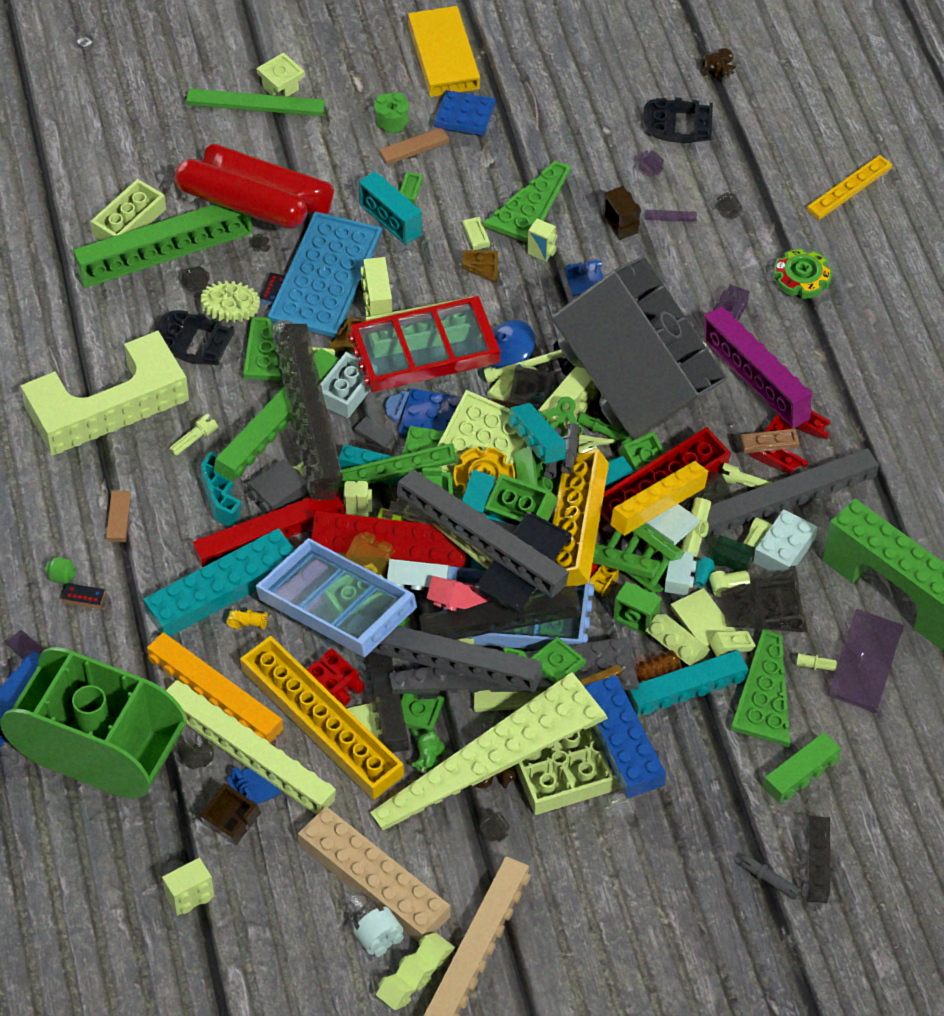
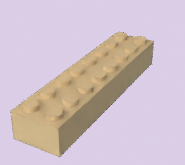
[298,806,450,943]

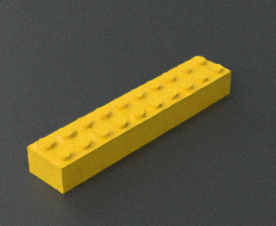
[240,635,404,800]

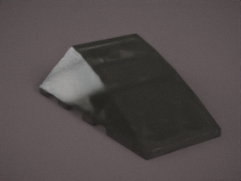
[721,565,808,633]

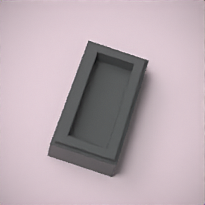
[354,417,396,450]

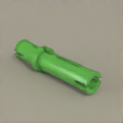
[578,413,632,442]

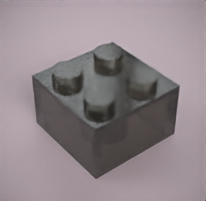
[509,364,555,409]

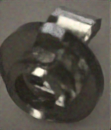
[252,234,270,252]

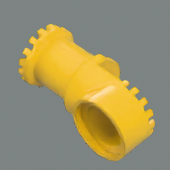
[226,609,268,630]

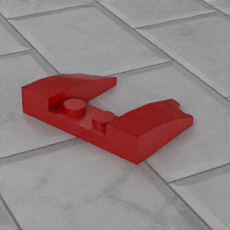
[750,410,830,473]

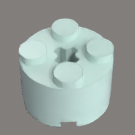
[354,907,404,957]

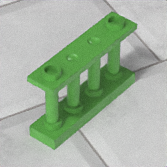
[603,524,685,593]

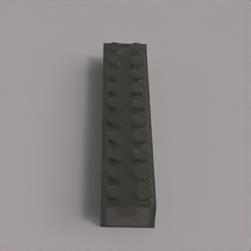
[276,323,343,500]

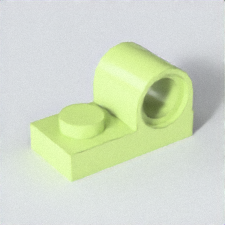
[710,631,756,657]

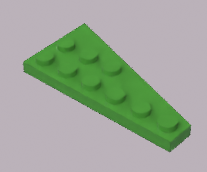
[731,630,790,747]

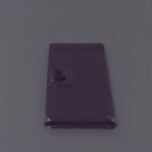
[828,609,904,713]

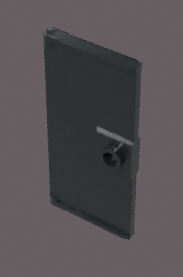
[475,512,572,614]

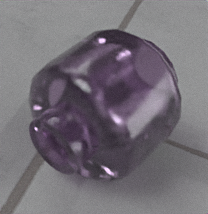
[638,150,664,176]

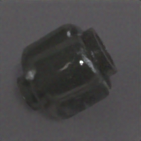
[716,192,742,220]
[181,266,210,292]
[479,811,510,843]

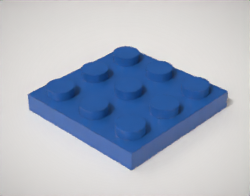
[434,90,496,136]
[399,388,462,438]

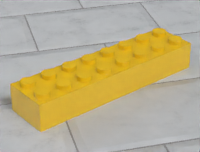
[553,449,609,588]

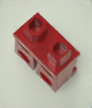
[306,648,364,706]

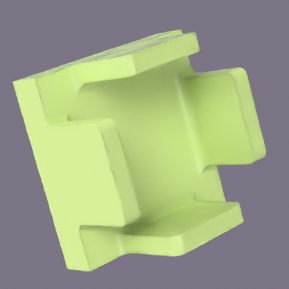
[256,52,305,97]

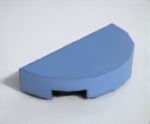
[385,391,410,424]

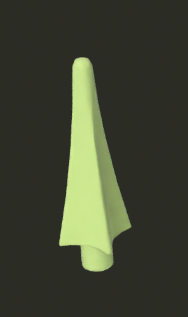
[579,435,616,447]

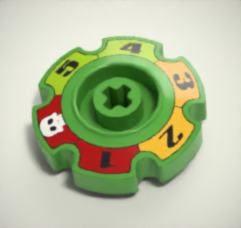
[774,249,832,299]

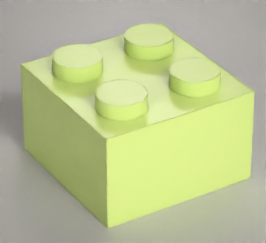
[162,857,215,916]

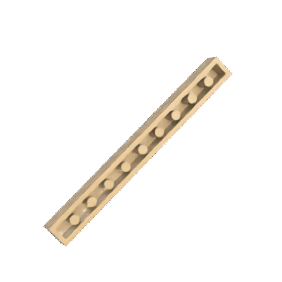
[424,856,531,1016]

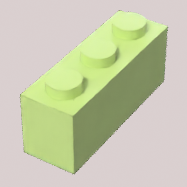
[646,614,710,666]

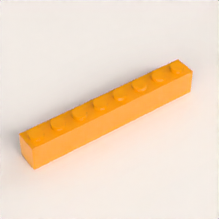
[147,632,284,743]

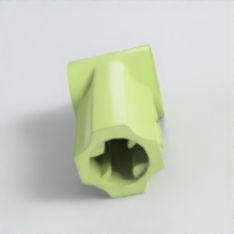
[742,517,773,556]
[709,571,750,597]

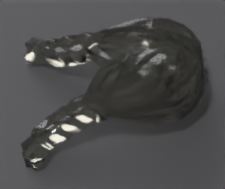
[176,733,214,769]

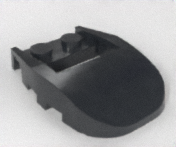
[643,97,713,144]
[154,310,235,365]

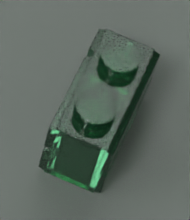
[711,535,756,572]

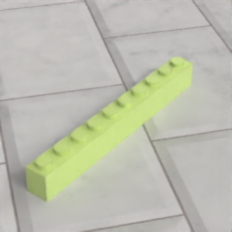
[166,680,336,815]

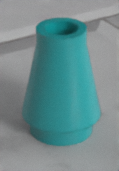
[694,557,715,587]

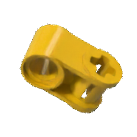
[590,565,619,598]

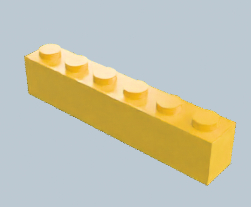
[610,461,708,536]

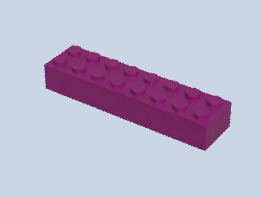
[704,306,812,429]

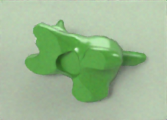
[411,729,446,774]

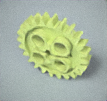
[201,281,260,323]

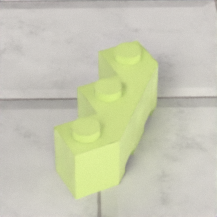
[376,932,455,1010]

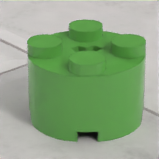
[374,92,409,133]

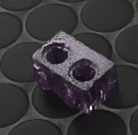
[713,284,750,321]

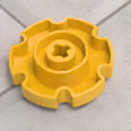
[453,447,515,500]

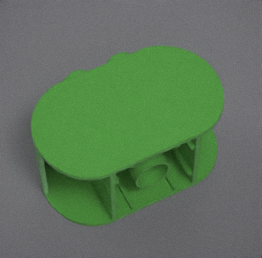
[0,647,187,798]

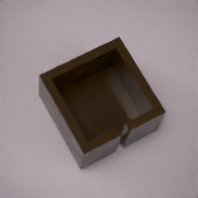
[603,186,641,240]
[199,783,261,845]

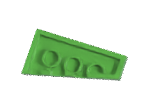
[243,317,281,381]

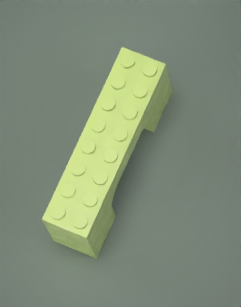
[21,331,189,456]

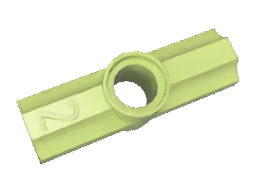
[681,497,711,558]

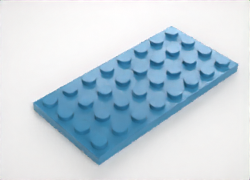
[267,211,383,338]

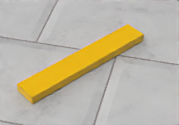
[806,155,892,220]

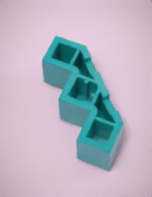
[200,451,242,527]

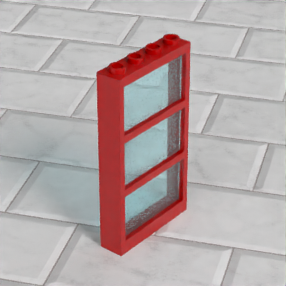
[348,296,500,393]

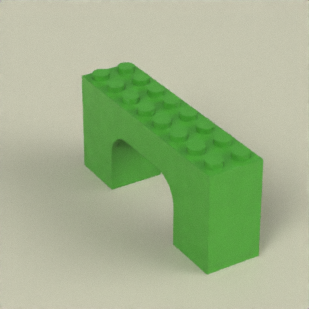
[822,498,944,651]

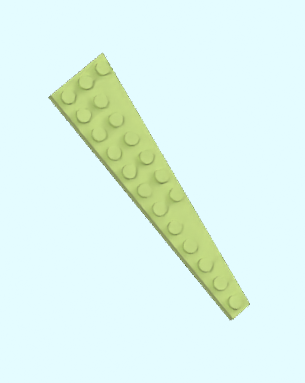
[370,672,608,830]

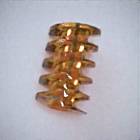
[637,650,682,682]

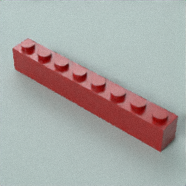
[193,488,345,568]

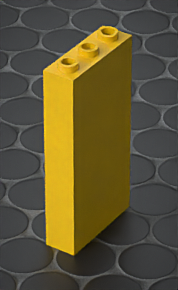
[408,6,480,97]

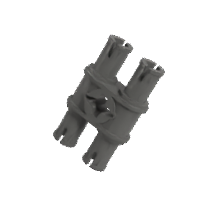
[544,423,579,479]

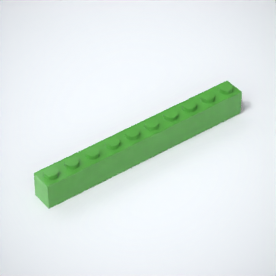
[213,348,339,482]

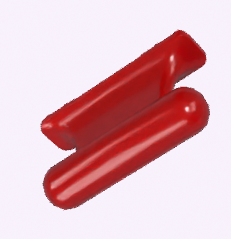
[174,144,334,229]

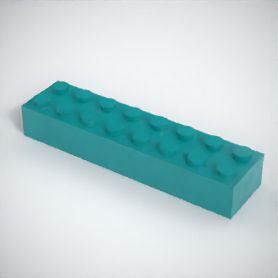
[143,528,295,637]

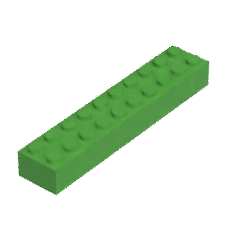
[73,204,253,288]

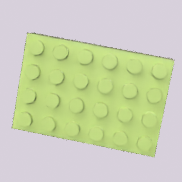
[514,727,622,815]

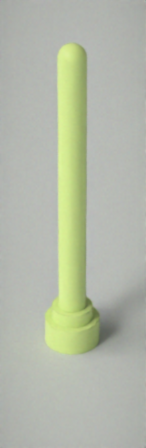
[484,350,564,383]

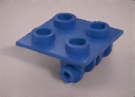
[563,259,603,296]
[226,767,281,805]

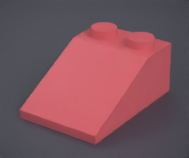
[427,575,492,611]

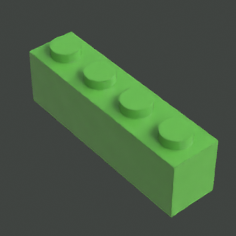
[763,732,841,804]

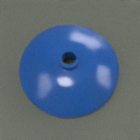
[483,320,536,369]

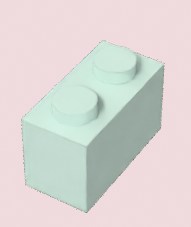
[664,551,697,595]

